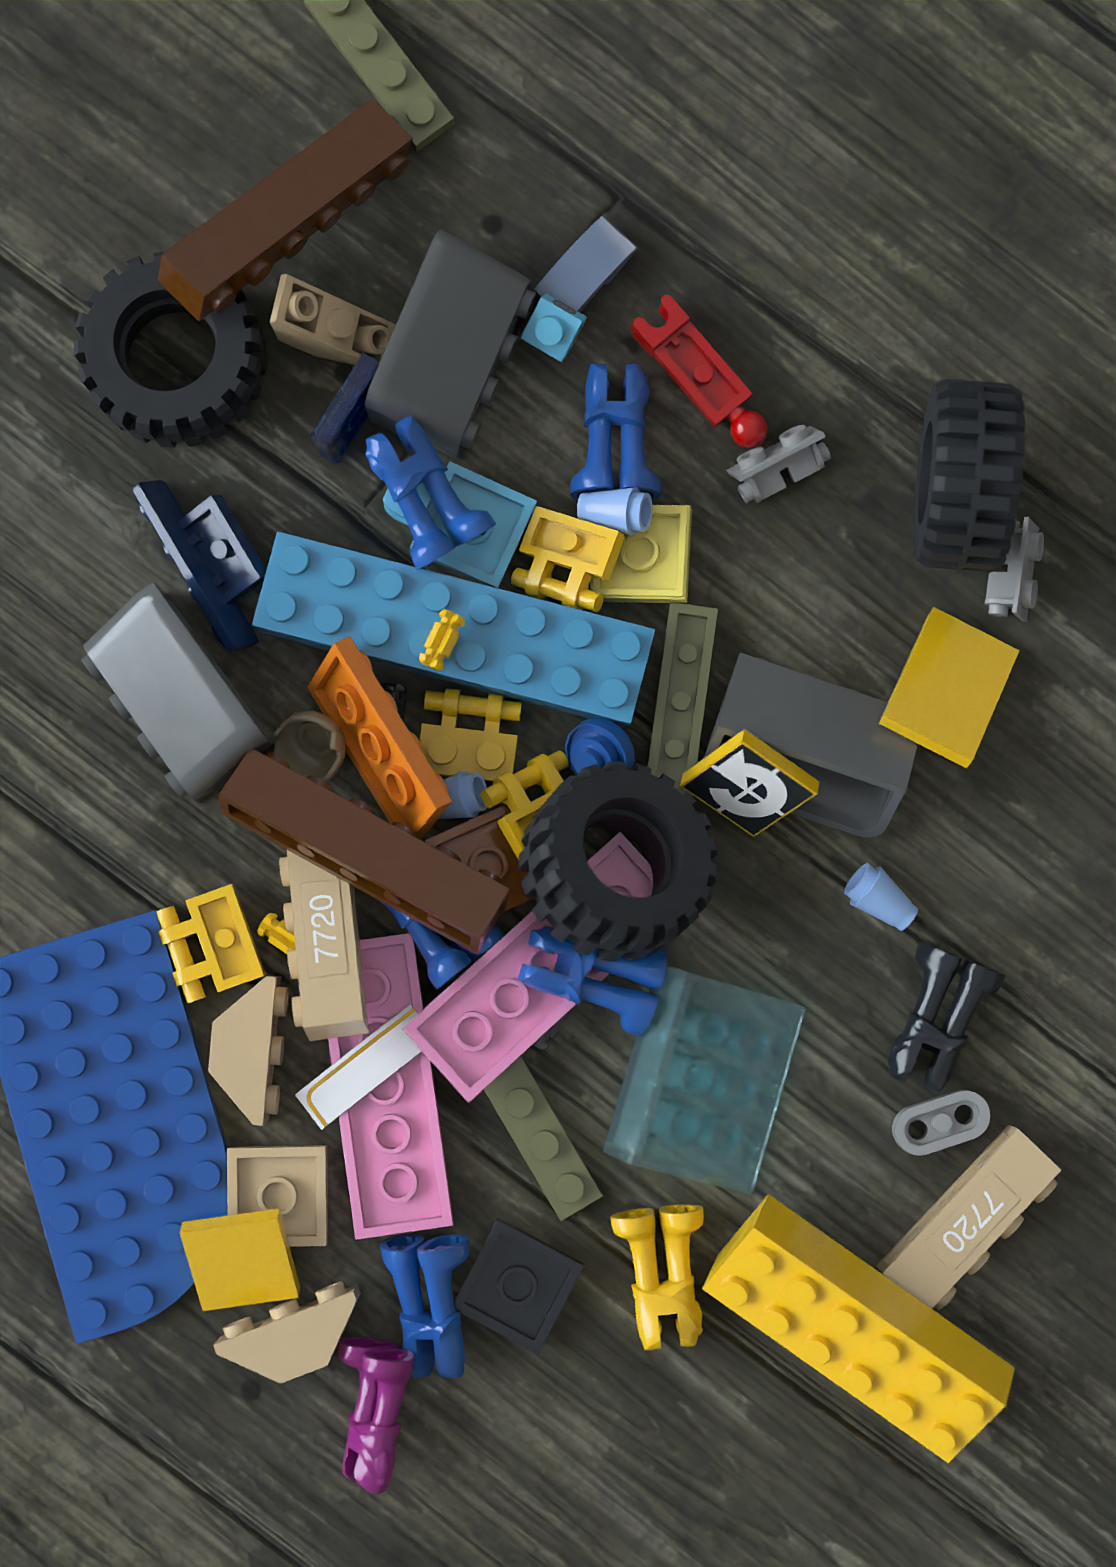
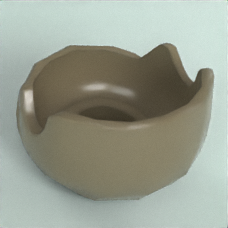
[273,710,346,782]

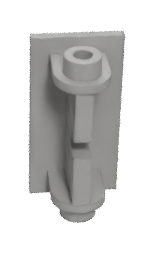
[727,425,831,503]
[985,517,1044,622]

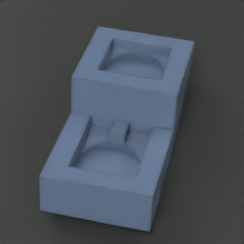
[534,216,638,313]

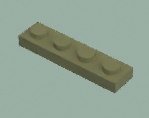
[304,0,455,152]
[647,602,718,797]
[484,1055,603,1221]

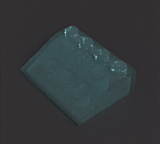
[603,966,806,1195]

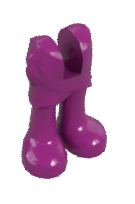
[337,1337,414,1495]

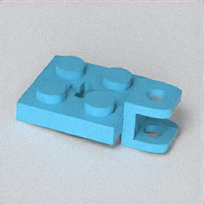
[383,461,537,588]

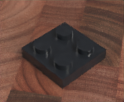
[454,1217,584,1354]

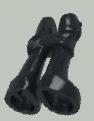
[888,942,1006,1094]

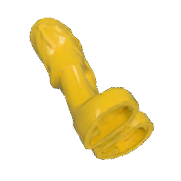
[610,1204,704,1350]

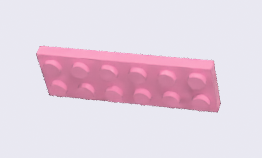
[402,832,653,1103]
[328,933,454,1240]

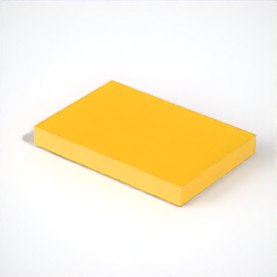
[878,607,1020,769]

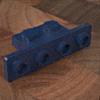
[132,480,267,652]

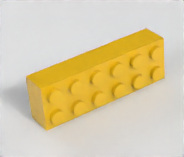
[702,1194,1015,1463]

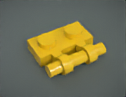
[511,506,625,612]
[420,688,522,782]
[480,750,568,860]
[156,884,266,1003]

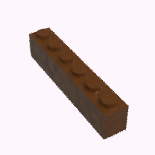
[158,98,413,321]
[219,749,510,955]

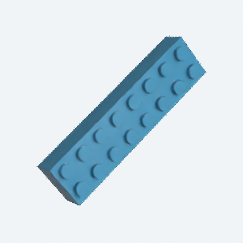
[252,531,655,729]

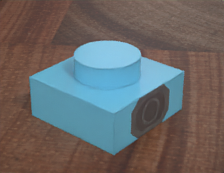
[521,293,587,362]

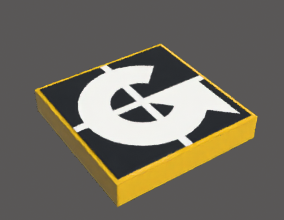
[680,729,820,837]

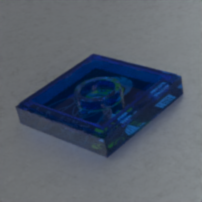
[311,353,379,465]

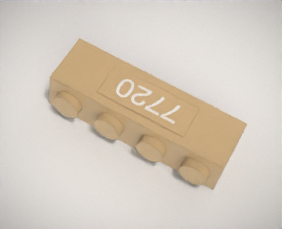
[279,850,369,1041]
[876,1125,1061,1311]

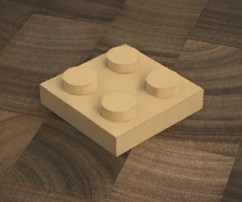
[227,1145,328,1247]

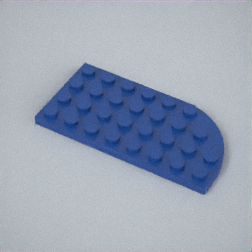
[0,910,228,1344]

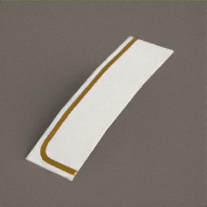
[295,1004,422,1130]

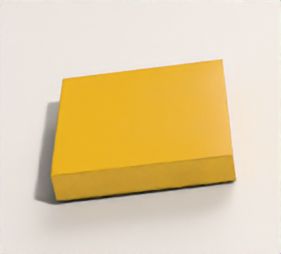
[180,1208,300,1311]

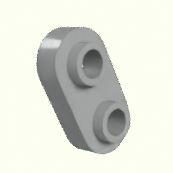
[892,1089,990,1156]

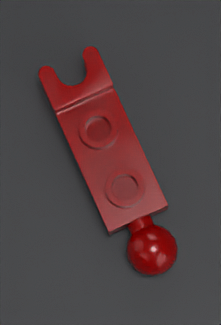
[630,295,768,448]

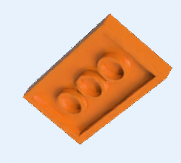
[307,636,452,840]

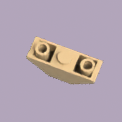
[270,274,396,370]
[208,976,289,1126]
[213,1281,361,1384]

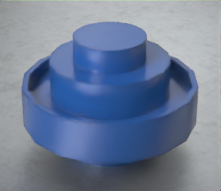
[565,717,635,775]

